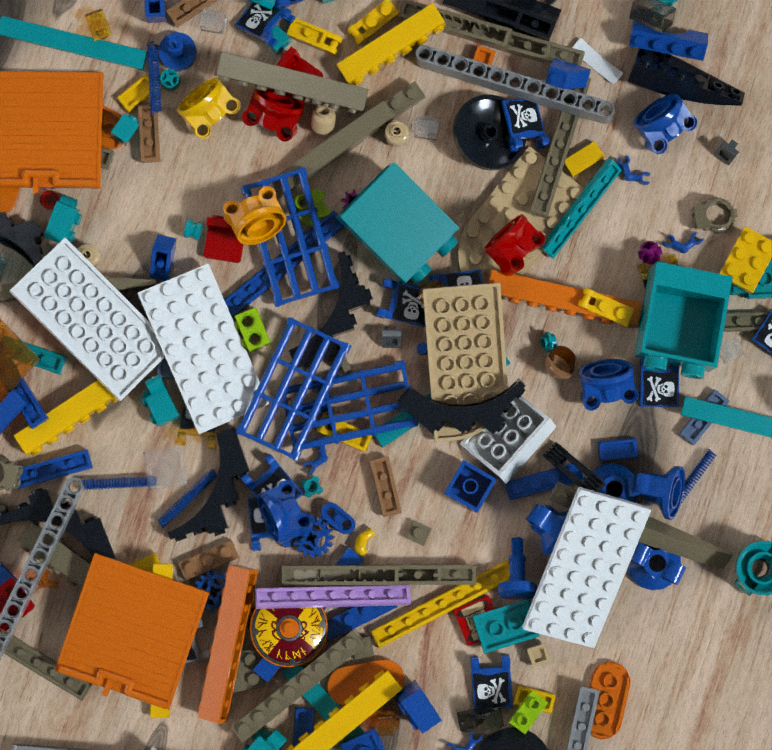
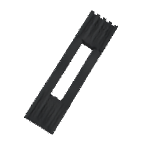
[543,442,606,492]

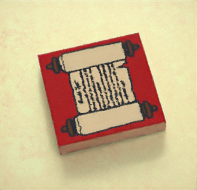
[453,595,494,646]

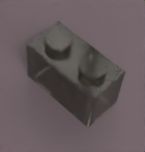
[629,0,677,33]

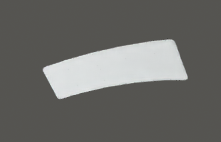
[572,38,623,84]

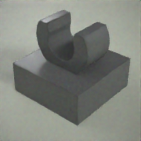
[714,139,739,165]
[382,326,401,348]

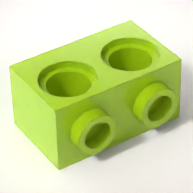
[234,307,271,353]
[508,690,548,734]

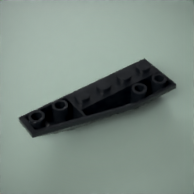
[442,0,561,41]
[627,48,745,106]

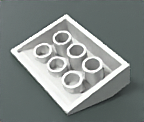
[460,396,557,484]

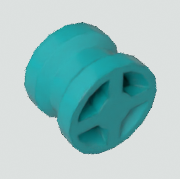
[160,69,180,91]
[183,219,203,241]

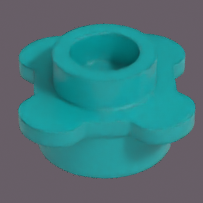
[540,332,557,353]
[301,476,323,498]

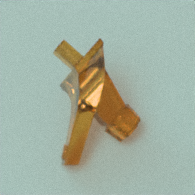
[26,569,59,594]

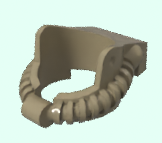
[691,197,738,233]
[0,454,23,491]

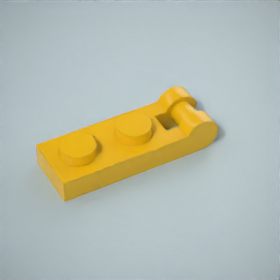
[347,0,400,45]
[287,18,343,56]
[577,288,634,327]
[316,414,373,453]

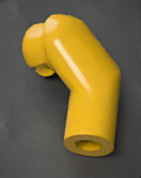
[354,528,375,556]

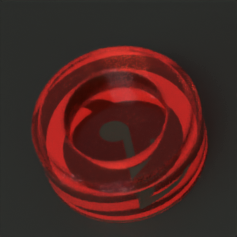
[40,190,60,210]

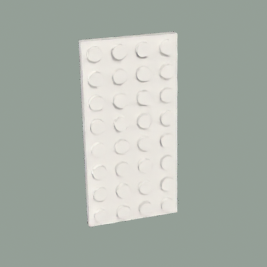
[9,238,164,402]
[137,264,269,435]
[522,487,651,648]

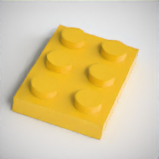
[719,226,772,295]

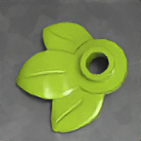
[294,189,330,227]

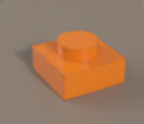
[473,46,496,65]

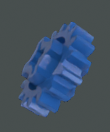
[293,515,335,558]
[195,571,226,613]

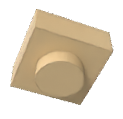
[527,643,551,668]

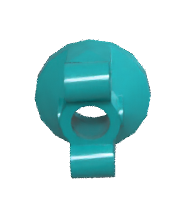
[734,540,772,596]

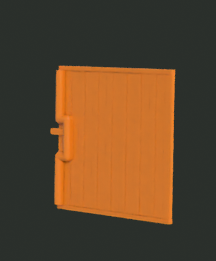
[0,71,104,194]
[54,553,210,710]

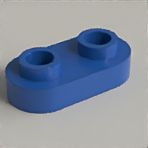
[321,503,356,534]

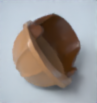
[545,346,576,379]

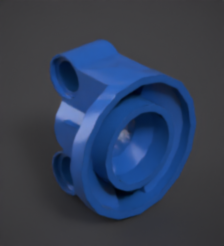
[634,94,698,155]
[579,359,639,411]
[592,463,640,503]
[633,466,685,520]
[257,480,312,544]
[525,504,568,556]
[628,542,687,590]

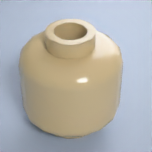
[311,106,336,135]
[385,120,409,147]
[77,244,101,268]

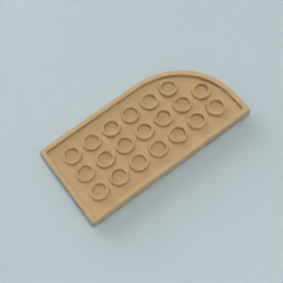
[458,146,584,302]
[423,282,507,442]

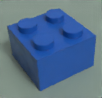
[444,460,497,513]
[396,680,442,734]

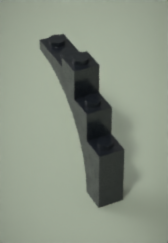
[0,212,43,268]
[289,251,373,368]
[397,378,526,434]
[168,427,250,542]
[0,488,117,560]

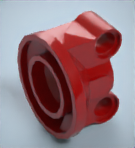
[242,89,304,142]
[483,214,545,276]

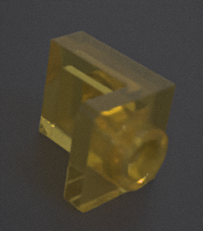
[85,9,112,42]

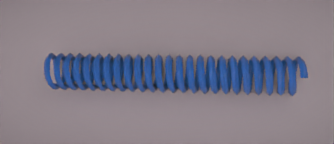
[147,41,162,115]
[680,449,717,506]
[157,469,218,528]
[81,476,156,490]

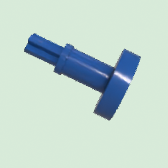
[158,32,197,72]
[498,537,537,600]

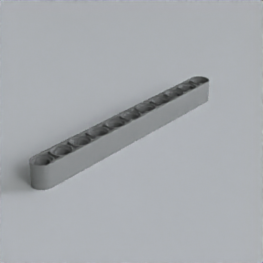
[416,45,615,124]
[0,477,85,661]

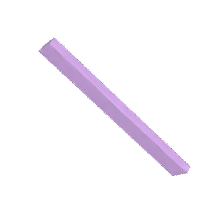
[255,585,411,609]

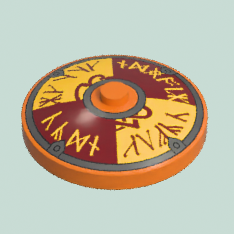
[250,607,328,667]

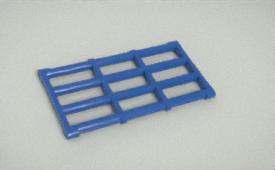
[241,167,340,307]
[235,317,351,461]
[283,360,419,452]

